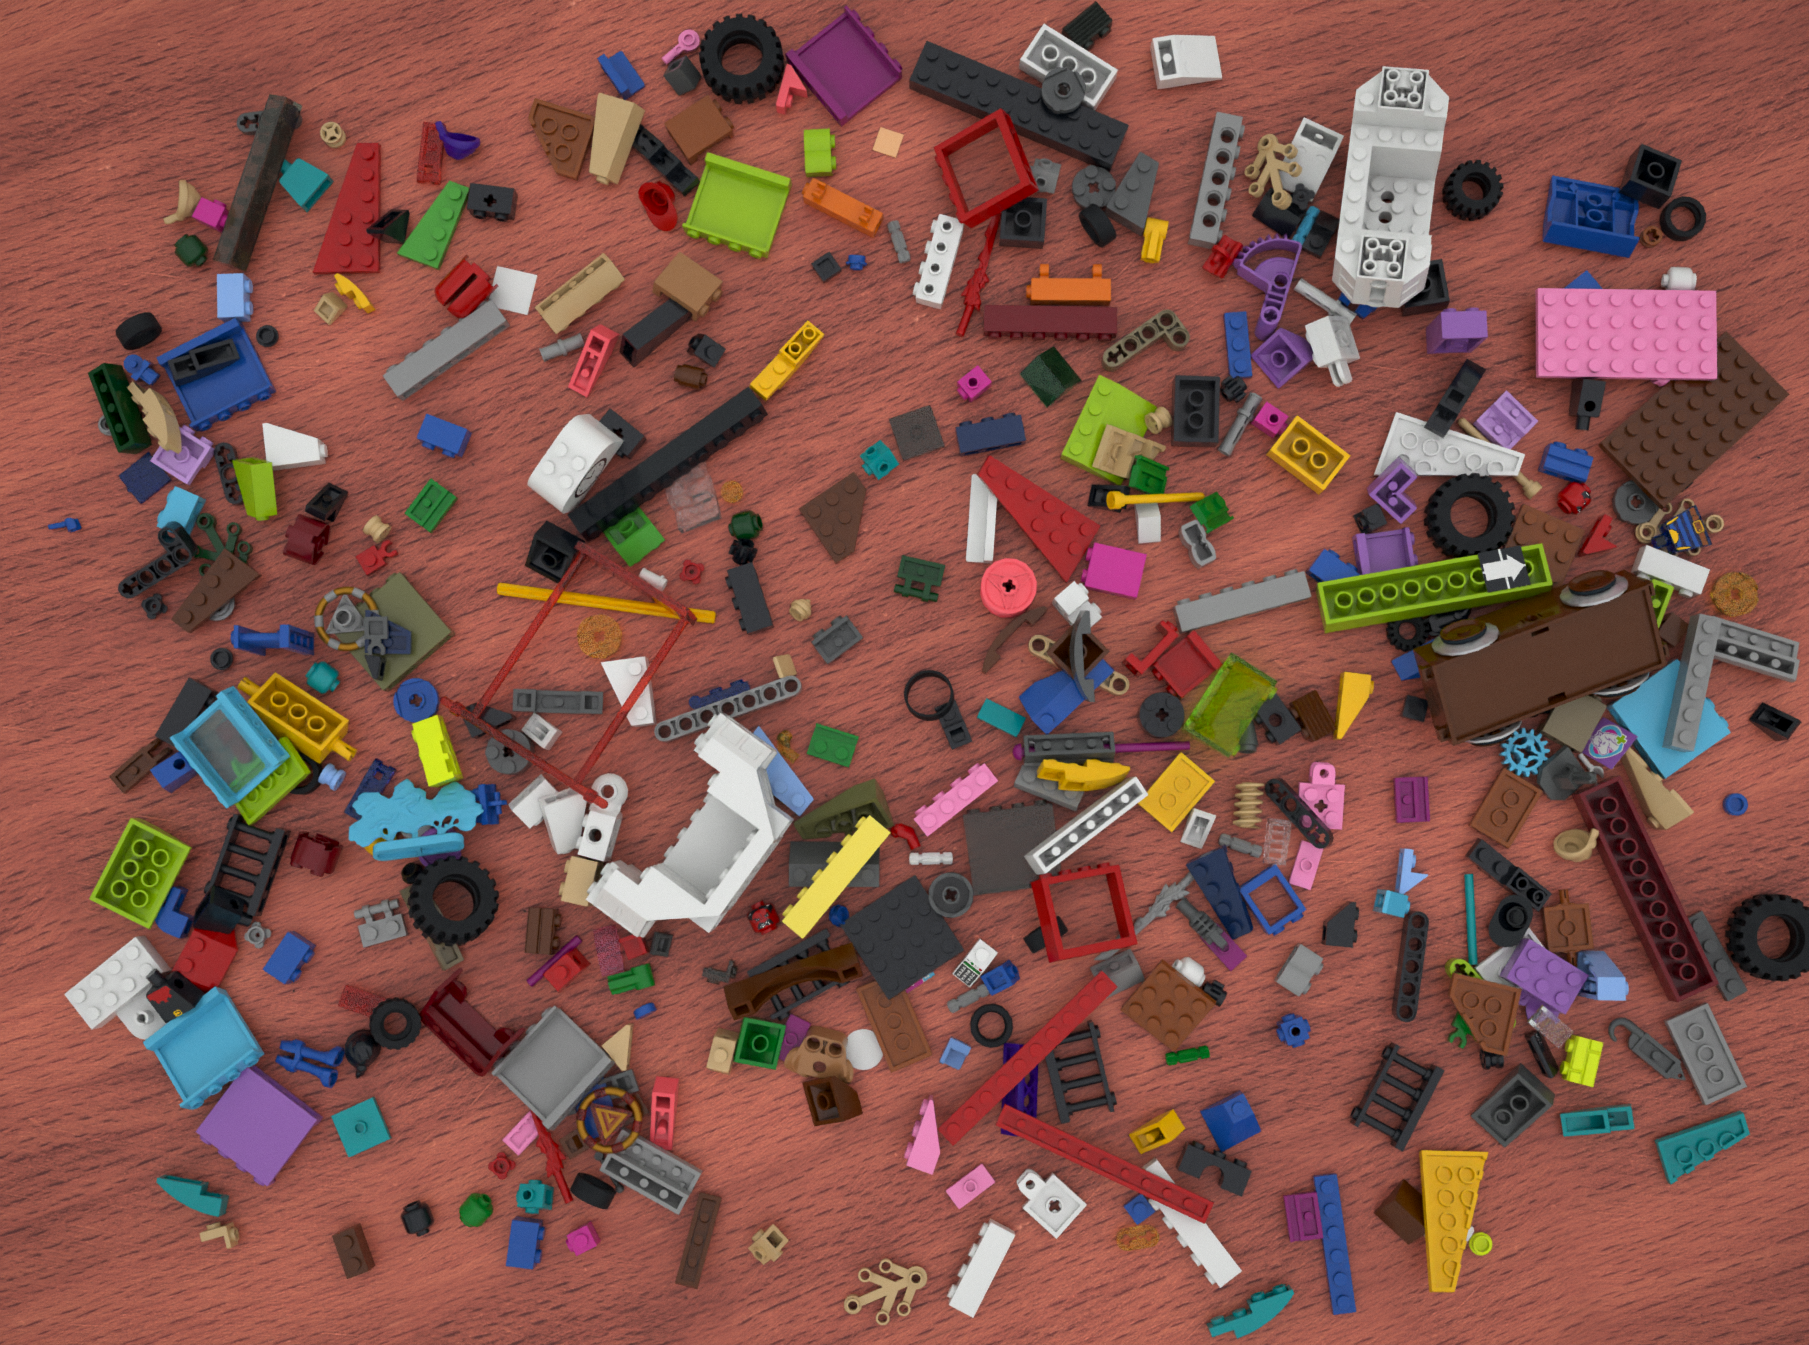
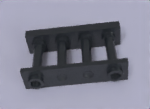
[204,814,291,916]
[747,928,850,1021]
[1045,1020,1117,1124]
[1350,1042,1445,1152]

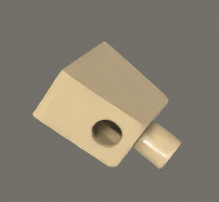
[706,1028,739,1075]

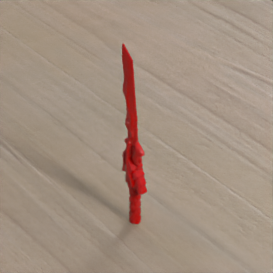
[956,212,1001,337]
[530,1109,574,1204]

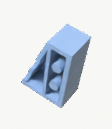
[1577,950,1629,1001]

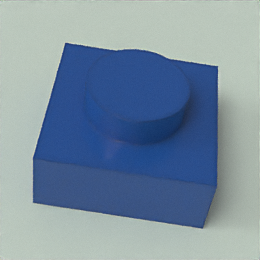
[1123,1193,1155,1225]

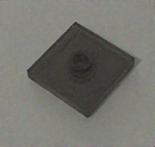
[889,405,945,461]

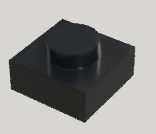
[811,252,842,283]
[1400,695,1428,722]

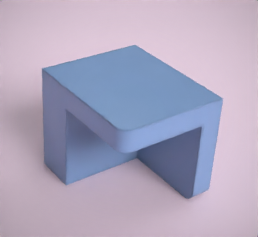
[939,1036,971,1070]

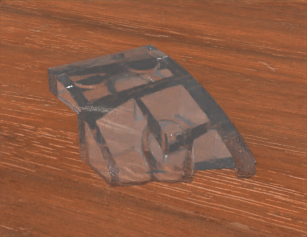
[665,461,722,534]

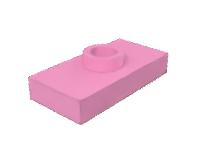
[1288,840,1323,890]
[502,1111,546,1156]
[946,1163,995,1209]

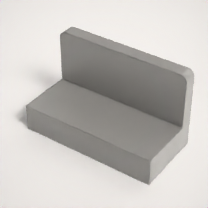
[1090,949,1145,999]

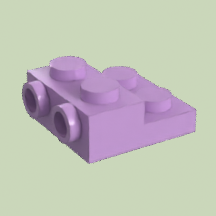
[150,425,214,486]

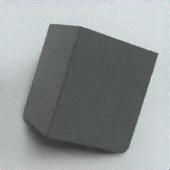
[663,56,701,95]

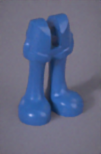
[275,1039,345,1088]

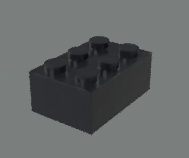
[1171,375,1220,448]

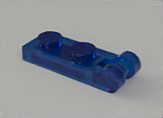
[689,679,751,710]
[344,758,396,820]

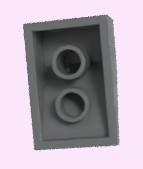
[1471,1063,1555,1147]

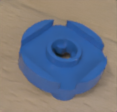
[393,678,440,723]

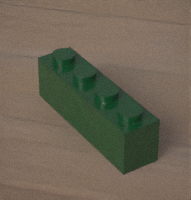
[88,363,152,454]

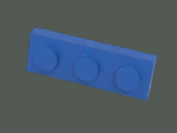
[1223,311,1252,379]

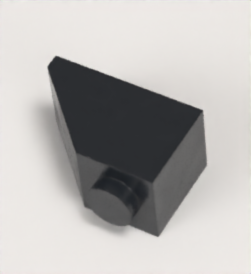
[461,703,516,739]

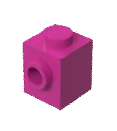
[192,197,232,233]
[957,365,992,403]
[1251,402,1289,438]
[566,1221,601,1256]

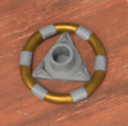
[314,586,379,651]

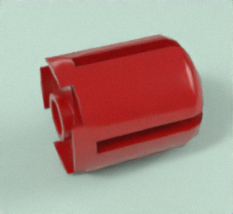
[434,254,499,319]

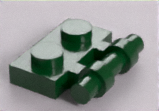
[894,555,945,602]

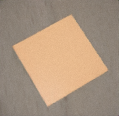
[872,127,904,158]

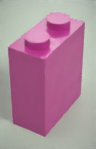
[1080,542,1147,600]

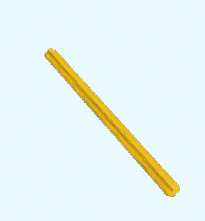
[497,583,716,624]

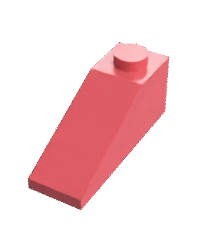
[568,324,620,397]
[650,1076,679,1150]

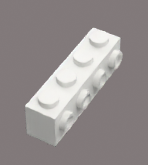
[913,214,965,309]
[947,1218,1015,1318]

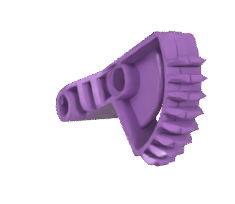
[1232,233,1302,341]

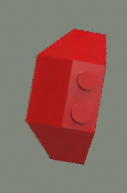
[172,928,239,994]

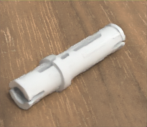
[1294,278,1357,324]

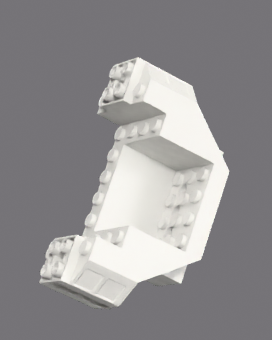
[1332,66,1449,308]
[586,713,794,938]

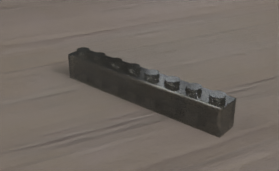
[213,94,302,271]

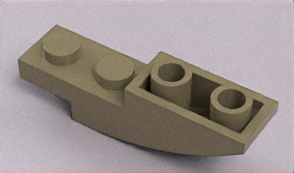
[399,885,464,971]

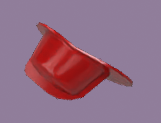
[638,181,678,231]

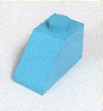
[1373,889,1410,918]

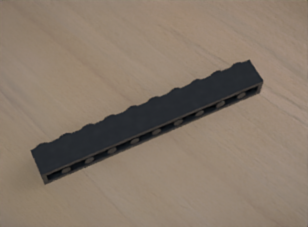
[568,387,768,542]

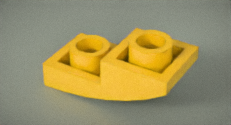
[334,273,376,314]

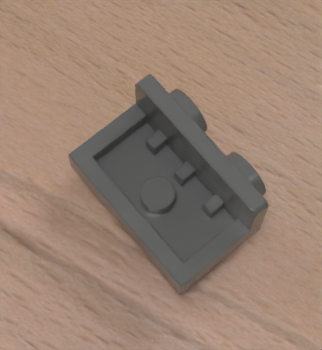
[811,615,863,665]

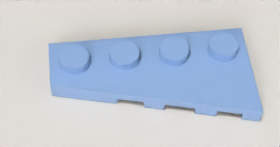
[753,726,814,816]

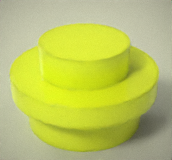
[1469,1232,1492,1256]

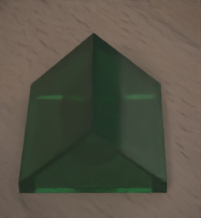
[1020,347,1082,408]

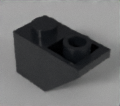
[1322,901,1359,948]

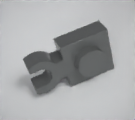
[364,616,389,655]

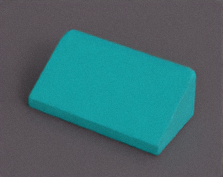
[977,698,1026,738]

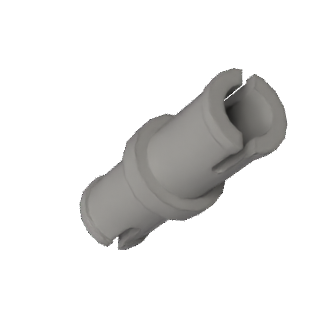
[539,333,585,362]

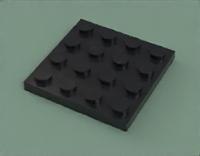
[840,875,964,1000]

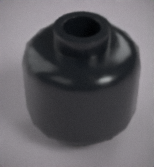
[400,1200,434,1237]

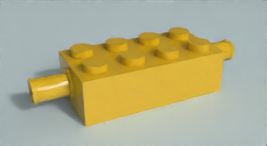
[237,672,357,764]

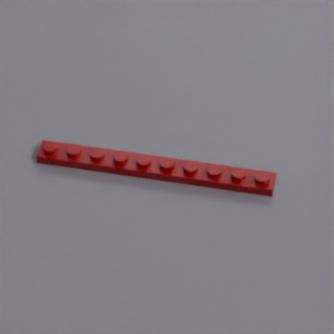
[937,970,1117,1146]
[995,1103,1214,1224]

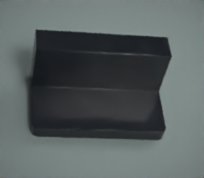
[1252,188,1307,239]

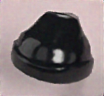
[344,1029,381,1079]

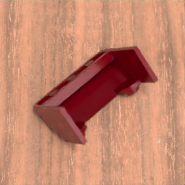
[420,968,525,1077]

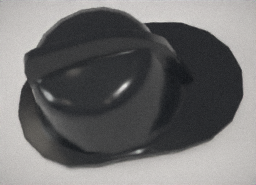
[1488,895,1533,947]

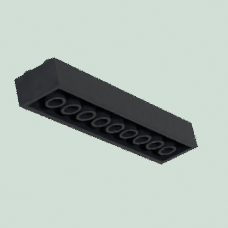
[909,41,1129,173]

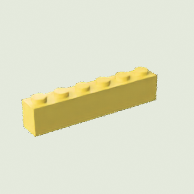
[782,815,891,939]

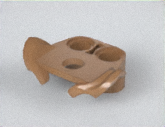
[784,1026,853,1084]

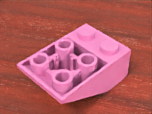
[904,1095,940,1175]

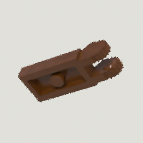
[109,738,172,794]

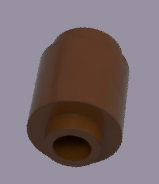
[674,364,708,390]

